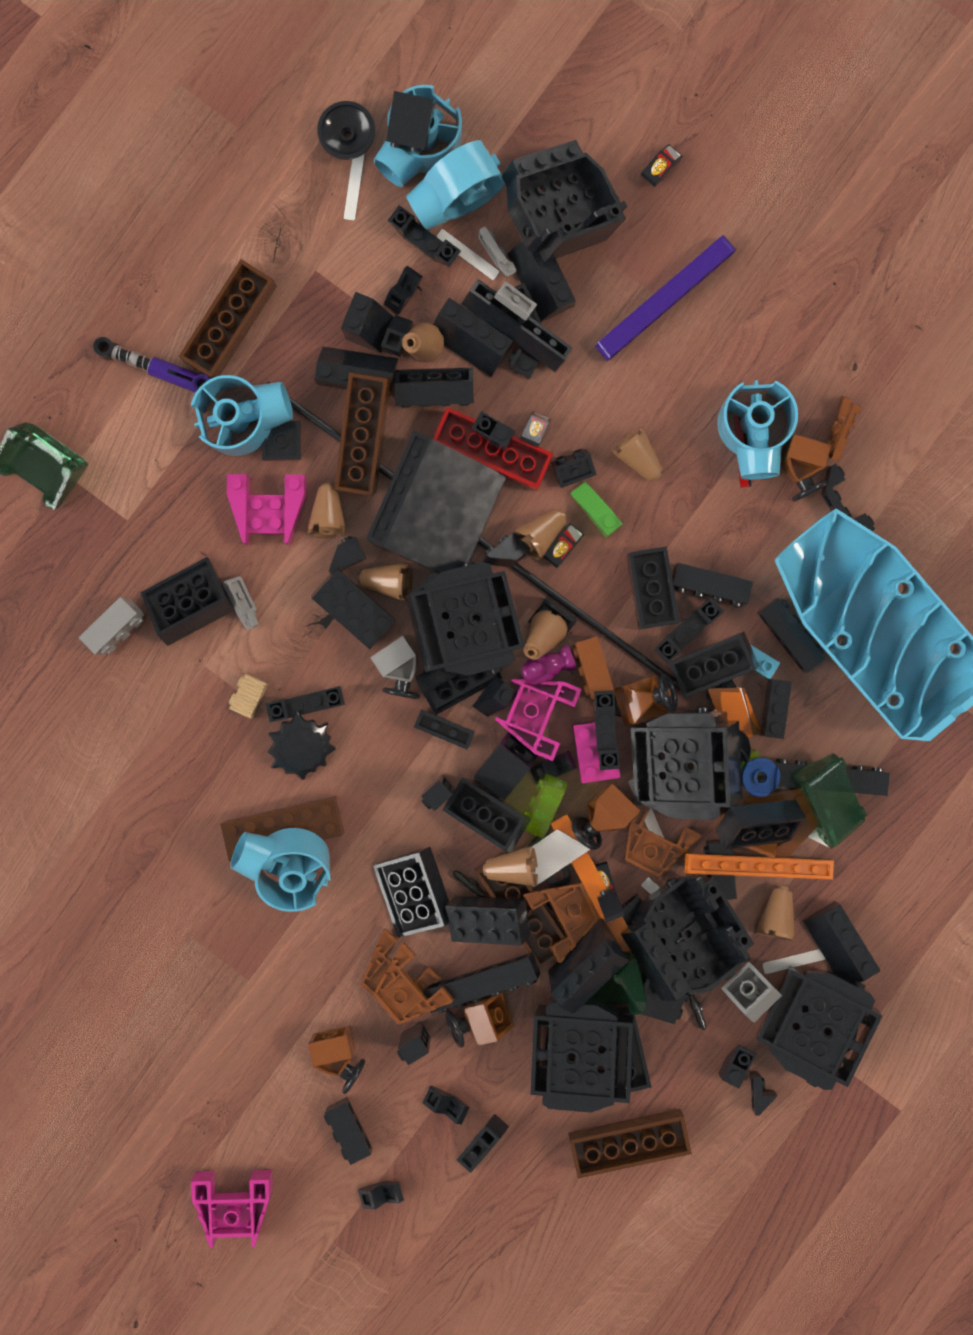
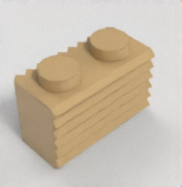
[229,674,269,719]

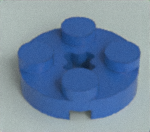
[741,757,780,797]

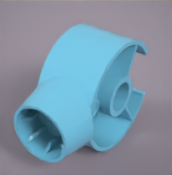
[373,85,462,187]
[406,140,505,230]
[191,375,293,456]
[717,380,798,480]
[230,828,331,912]

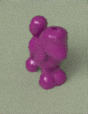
[521,646,576,684]

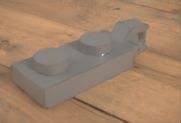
[478,226,517,279]
[222,576,259,630]

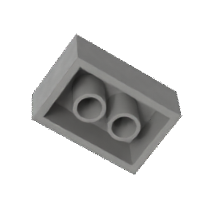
[79,597,146,655]

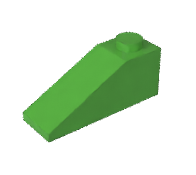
[570,482,622,538]

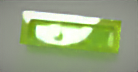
[524,774,567,839]

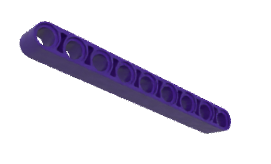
[595,235,736,361]

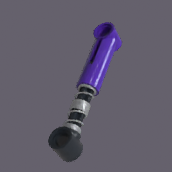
[93,337,210,393]

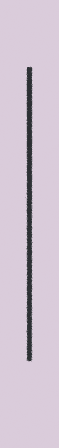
[266,381,681,691]

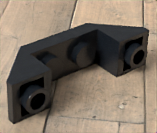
[388,205,461,267]
[821,463,875,531]
[654,597,724,664]
[265,686,345,722]
[594,690,620,770]

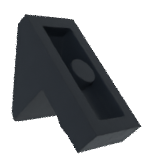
[750,1071,777,1116]

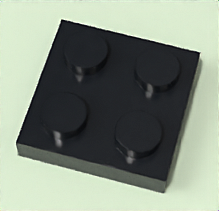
[262,421,301,461]

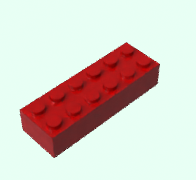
[433,407,554,491]

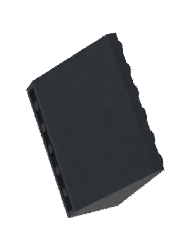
[366,431,507,574]

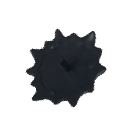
[267,711,336,780]

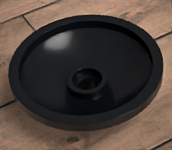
[317,101,375,160]

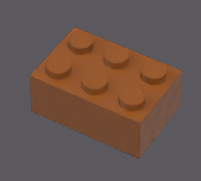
[571,636,615,699]

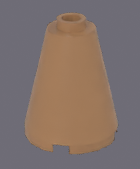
[402,323,444,362]
[611,427,663,481]
[307,483,346,539]
[514,509,566,560]
[357,562,413,601]
[523,610,568,660]
[483,846,538,886]
[756,886,795,941]

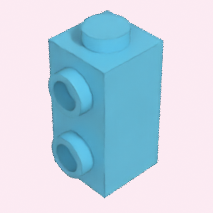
[751,645,780,679]

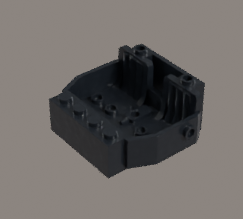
[501,140,627,263]
[406,561,524,677]
[631,706,743,821]
[621,875,754,1001]
[756,966,882,1090]
[530,997,634,1113]

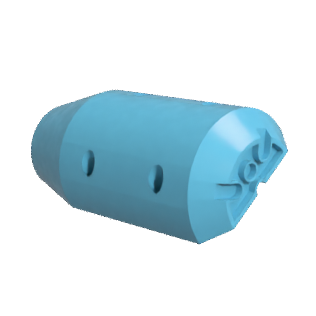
[774,509,973,741]

